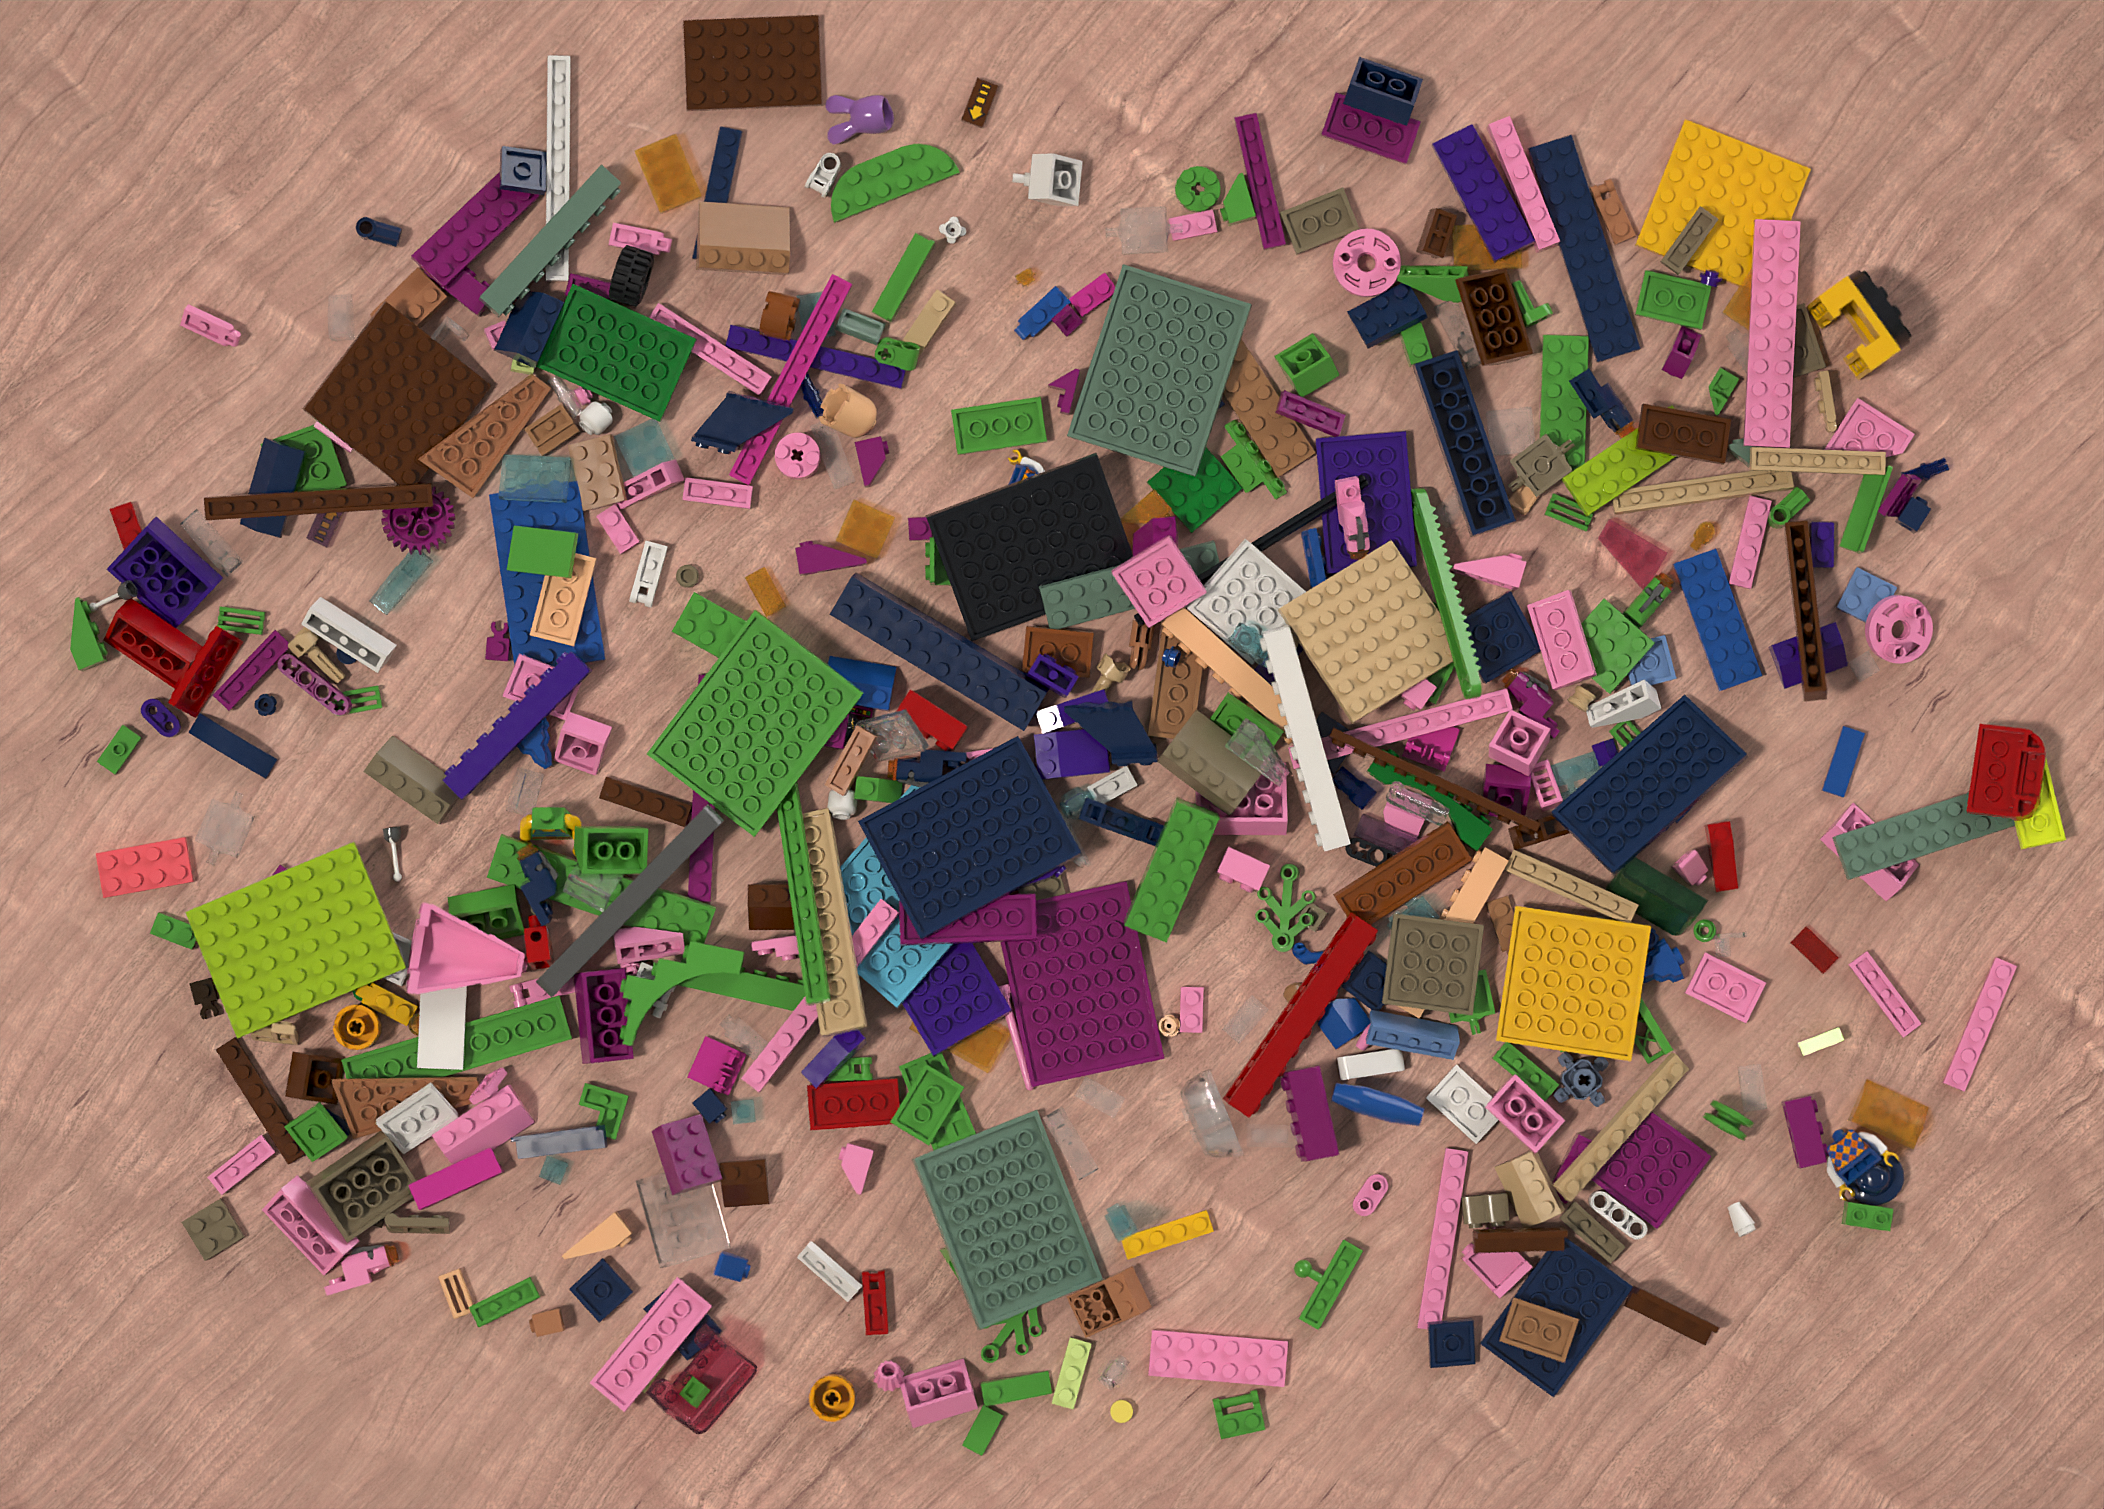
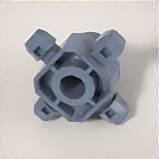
[1553,1052,1609,1107]

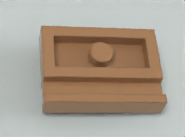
[524,404,580,457]

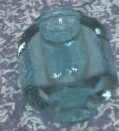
[1059,786,1094,820]

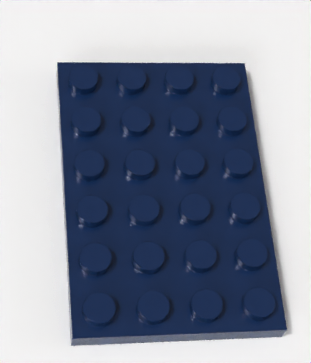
[1480,1237,1633,1398]

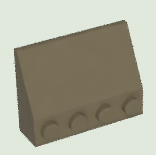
[1158,709,1269,816]
[305,1131,416,1243]

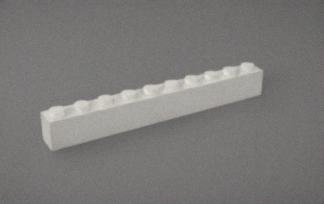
[1259,625,1351,852]

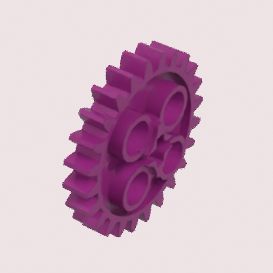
[381,487,456,555]

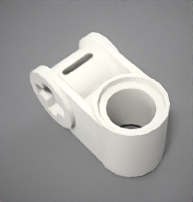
[805,153,841,198]

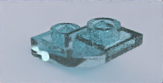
[1229,622,1269,667]

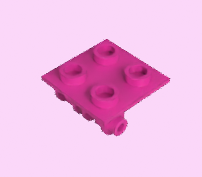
[1402,727,1460,772]
[687,1036,747,1096]

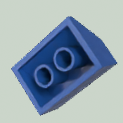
[828,656,897,712]

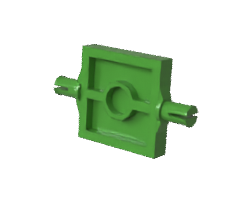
[1448,969,1496,1035]

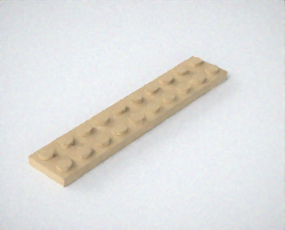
[802,808,867,1037]

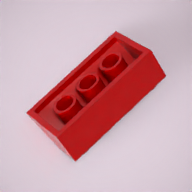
[103,599,203,689]

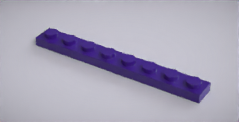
[726,325,906,389]

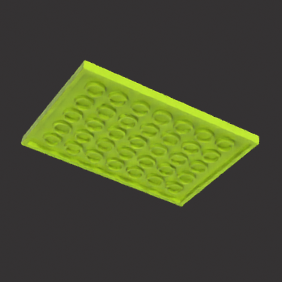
[185,842,407,1038]

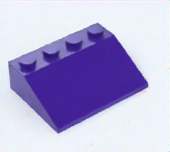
[107,517,223,628]

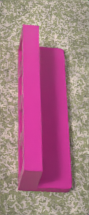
[409,1148,504,1210]

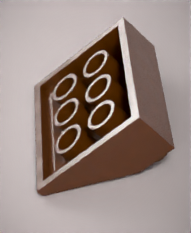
[1455,268,1533,366]

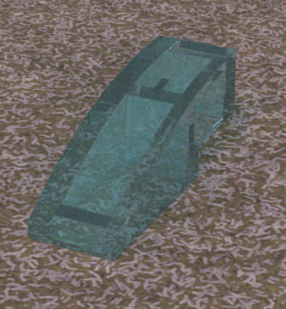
[369,550,433,615]

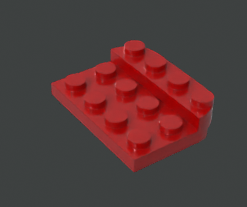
[1966,723,2046,821]

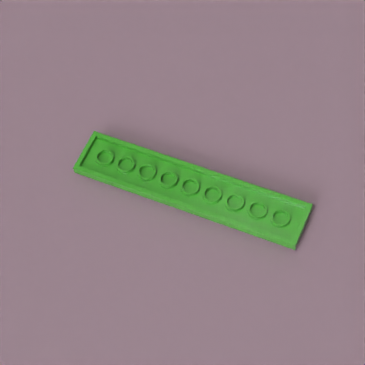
[487,834,716,945]
[341,995,573,1079]

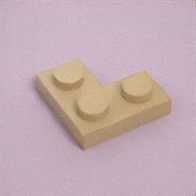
[251,1021,299,1045]

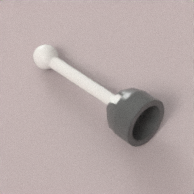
[89,580,137,611]
[383,827,402,882]

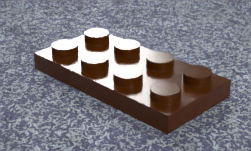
[1635,404,1731,465]

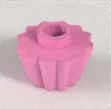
[874,1361,904,1391]

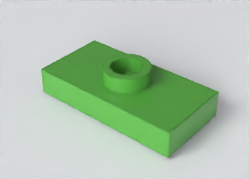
[97,725,142,775]

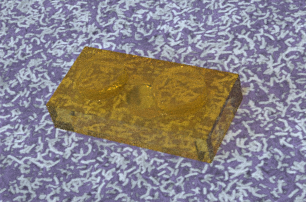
[745,567,786,617]

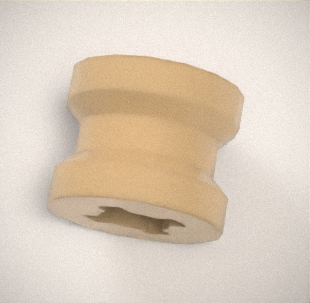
[1567,685,1596,712]

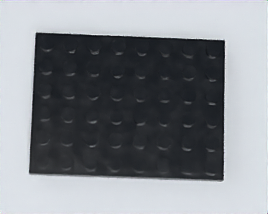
[925,453,1133,641]

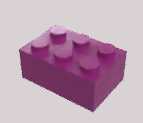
[651,1114,722,1196]

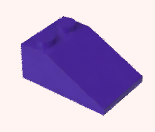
[1034,729,1110,780]

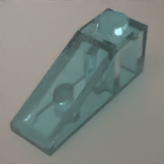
[1104,1203,1138,1242]

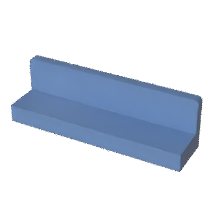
[1366,1010,1460,1060]

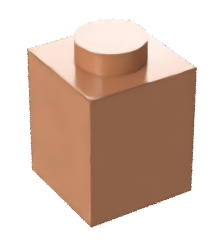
[529,1308,565,1337]

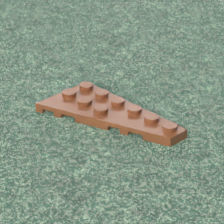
[418,374,551,498]
[332,1077,479,1139]

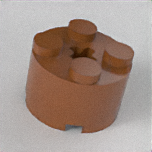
[759,291,800,341]

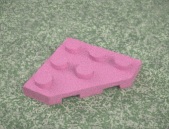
[1824,398,1915,457]

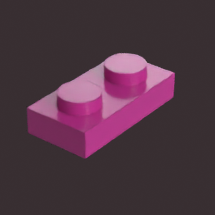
[1068,272,1115,318]

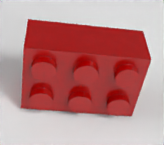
[896,689,968,751]

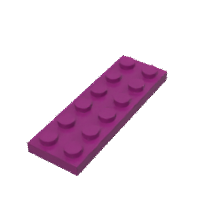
[411,172,539,289]
[899,894,1037,946]

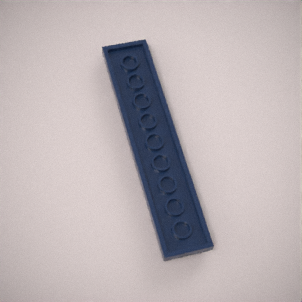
[1528,135,1640,363]

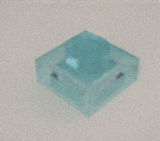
[731,1099,756,1124]
[539,1155,569,1185]

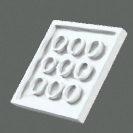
[1185,538,1306,664]

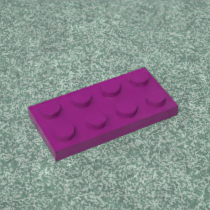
[1321,92,1421,165]

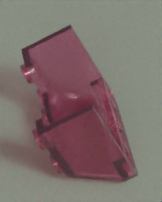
[646,1323,757,1434]

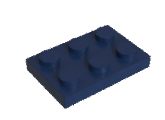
[1347,283,1428,349]

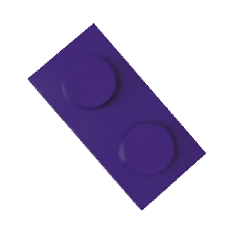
[1810,522,1834,568]

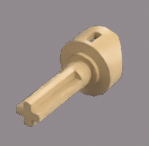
[288,627,346,684]
[1091,653,1131,693]

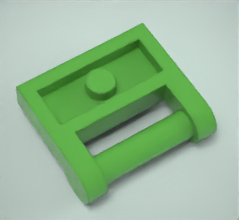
[1212,1390,1266,1439]

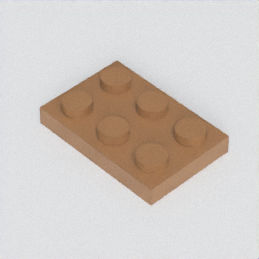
[568,434,627,511]
[1499,1297,1579,1363]

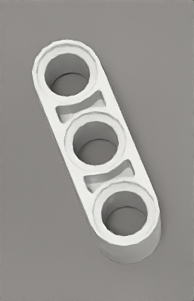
[1337,1049,1405,1080]
[1588,1191,1647,1239]

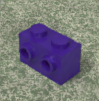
[1026,654,1078,698]

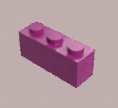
[424,267,490,317]
[1782,1095,1829,1169]

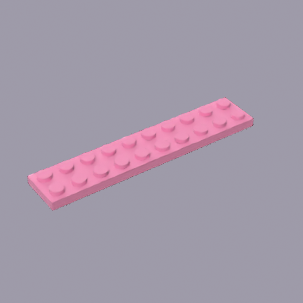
[1743,219,1801,448]

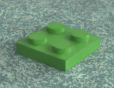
[285,1102,347,1162]

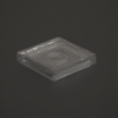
[1486,407,1535,456]

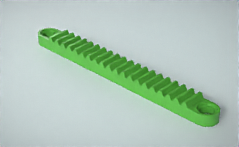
[1411,488,1482,699]

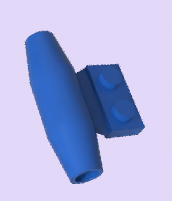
[1331,1083,1424,1126]

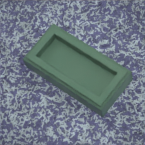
[835,308,886,346]

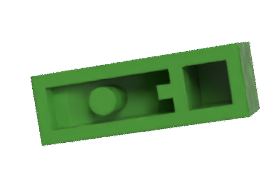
[1397,266,1469,303]
[1399,322,1433,367]
[981,1371,1052,1406]

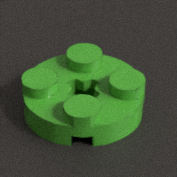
[1175,166,1220,212]

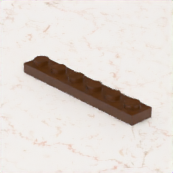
[216,1037,305,1165]

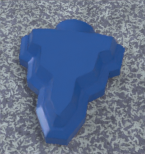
[517,718,552,769]
[1643,938,1685,983]

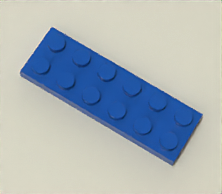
[1673,549,1762,691]

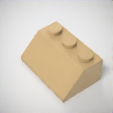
[1494,1150,1565,1228]

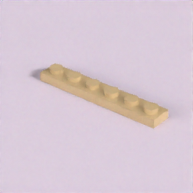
[1750,447,1886,475]
[1505,850,1639,923]

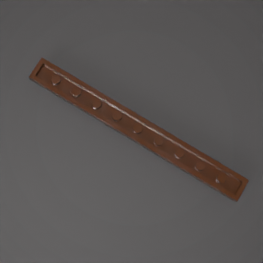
[204,483,433,521]
[1328,728,1541,834]

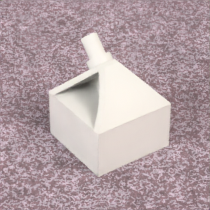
[1012,153,1082,206]

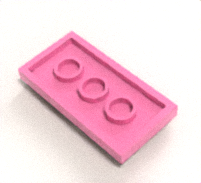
[1527,590,1597,691]

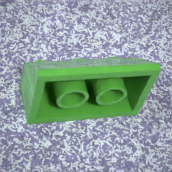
[574,826,648,874]
[448,884,525,940]

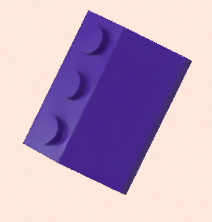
[1769,622,1848,689]

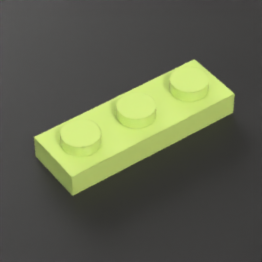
[1052,1337,1092,1410]

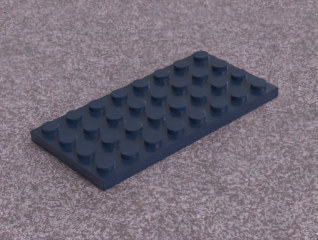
[1551,694,1748,875]

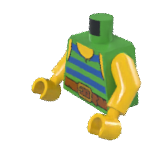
[519,807,582,856]

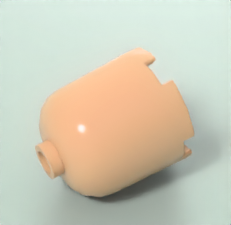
[819,383,877,438]

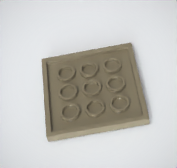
[1382,913,1484,1016]

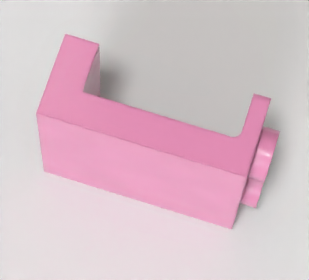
[1461,1227,1532,1298]

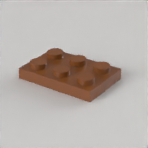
[1022,626,1094,678]

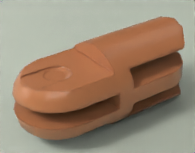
[1129,620,1155,670]

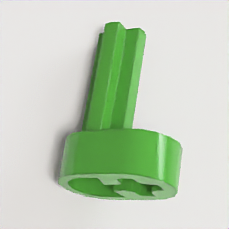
[1512,280,1553,328]

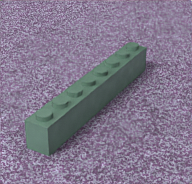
[479,164,621,317]

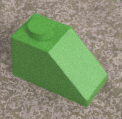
[1220,173,1256,226]
[854,776,902,803]

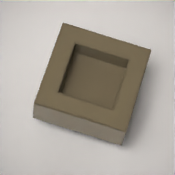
[1296,901,1329,932]

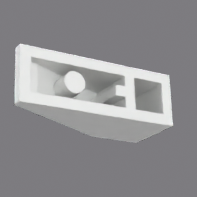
[1586,680,1661,728]

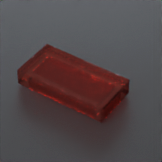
[1790,926,1839,974]

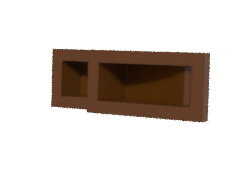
[1508,815,1570,850]

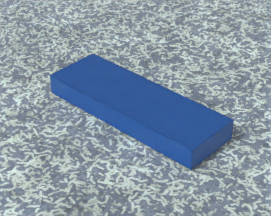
[1821,726,1865,798]

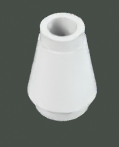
[1727,1202,1756,1237]

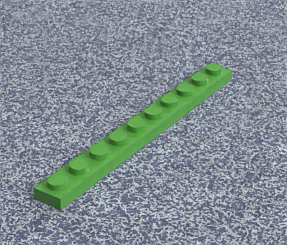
[777,782,831,1006]

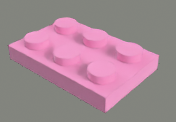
[502,653,582,720]
[1684,952,1766,1023]

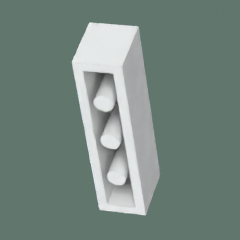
[301,597,397,673]

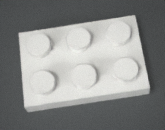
[1426,1064,1498,1144]
[376,1083,459,1154]

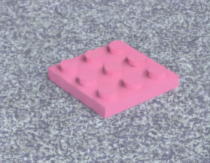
[1112,535,1206,628]

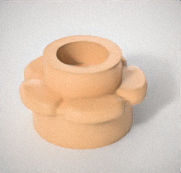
[1158,1014,1180,1037]

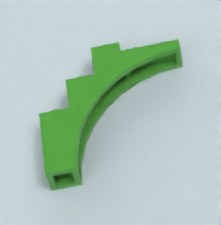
[620,941,745,1046]

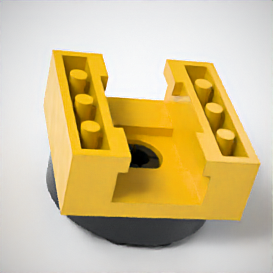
[1806,270,1912,380]

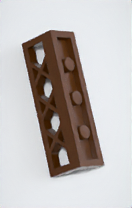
[1473,1227,1568,1253]
[1624,1285,1720,1345]

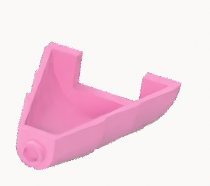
[406,903,528,994]

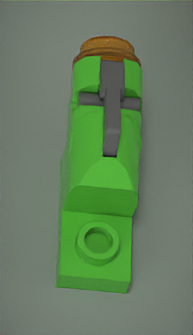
[1622,572,1675,629]

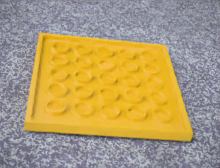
[1635,119,1811,291]
[1496,906,1651,1061]

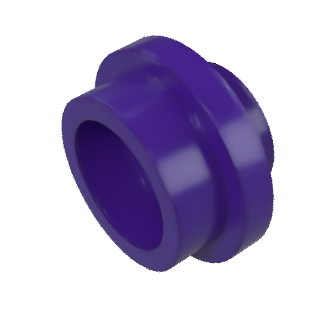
[1699,270,1722,287]

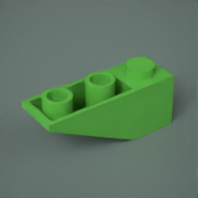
[70,597,108,671]

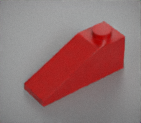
[1704,821,1738,892]

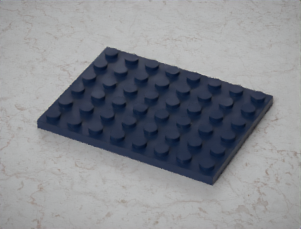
[858,736,1082,940]

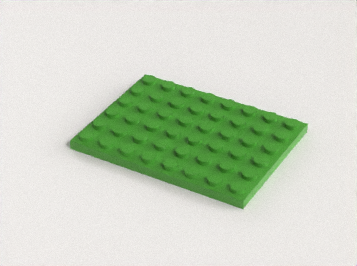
[647,610,864,837]

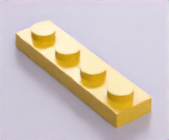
[1121,1210,1214,1260]

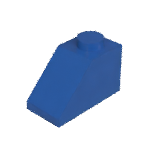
[713,1251,751,1282]

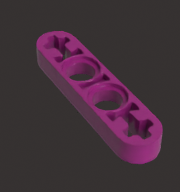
[278,654,352,716]

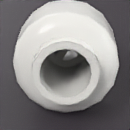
[579,401,613,435]
[827,788,858,820]

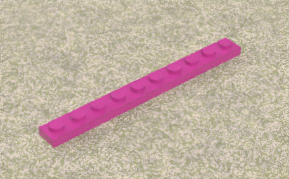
[729,274,853,485]

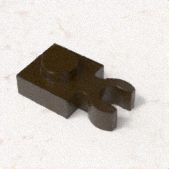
[189,978,219,1020]

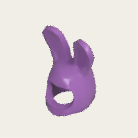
[825,95,894,144]

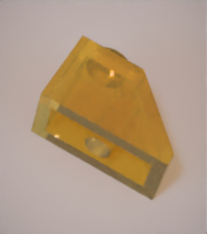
[1120,489,1172,525]

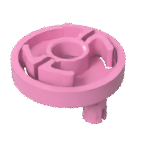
[1333,229,1401,297]
[1865,595,1933,664]

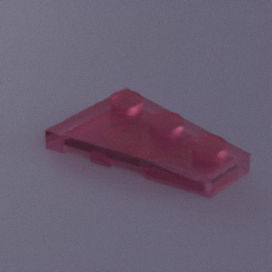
[1597,519,1668,590]

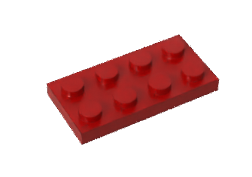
[168,625,244,718]
[807,1078,900,1131]

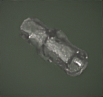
[547,375,584,419]

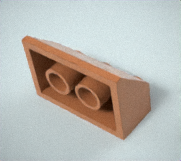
[370,267,450,328]

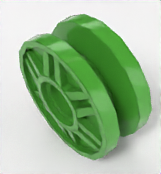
[1703,1100,1754,1141]

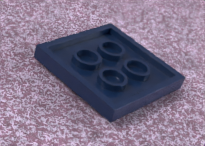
[1464,591,1541,684]

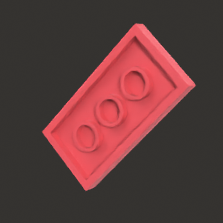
[95,837,194,898]

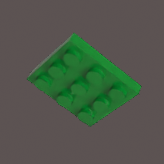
[1147,447,1242,533]

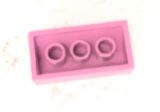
[1820,803,1919,901]
[432,1085,535,1165]
[262,1175,359,1275]

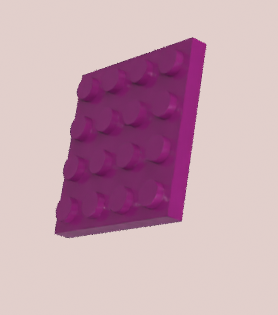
[1591,1111,1712,1229]

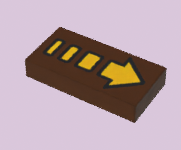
[961,78,998,128]

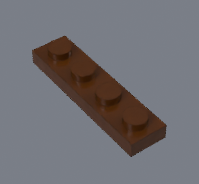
[599,777,692,827]

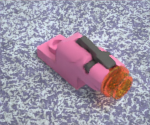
[1335,476,1370,560]
[324,1244,399,1295]

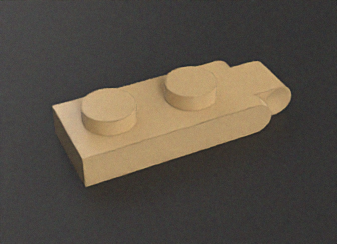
[1814,371,1837,433]

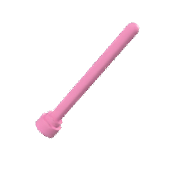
[998,984,1034,1091]

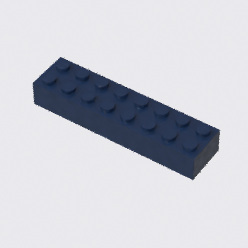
[1413,350,1516,538]

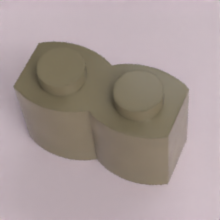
[1461,1193,1510,1228]

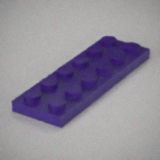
[1432,124,1535,263]

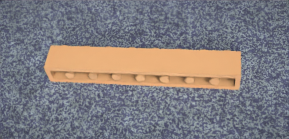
[1160,607,1293,745]
[1395,847,1509,1019]

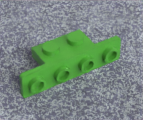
[1221,419,1287,500]

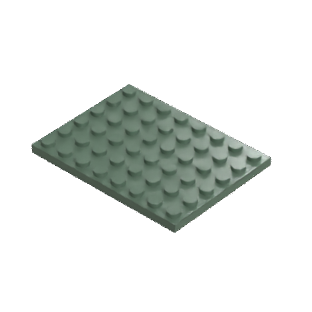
[1067,264,1252,477]
[912,1110,1103,1330]

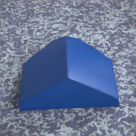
[1318,998,1370,1050]

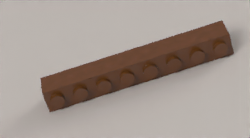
[1784,520,1827,702]

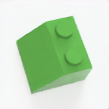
[1274,333,1339,397]

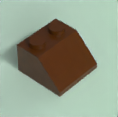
[748,884,794,930]
[285,1051,343,1104]
[719,1159,770,1208]

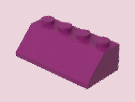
[574,968,634,1064]
[1281,1066,1339,1162]

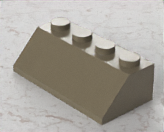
[363,736,459,825]

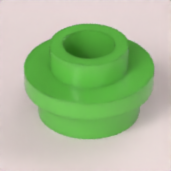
[1693,919,1716,942]

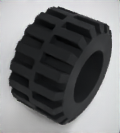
[609,245,654,307]

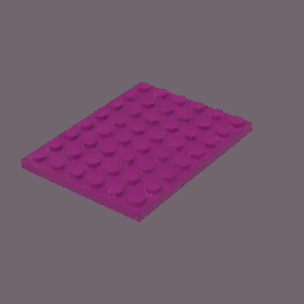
[1000,881,1165,1087]

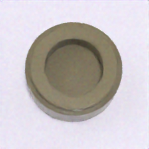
[676,565,699,588]

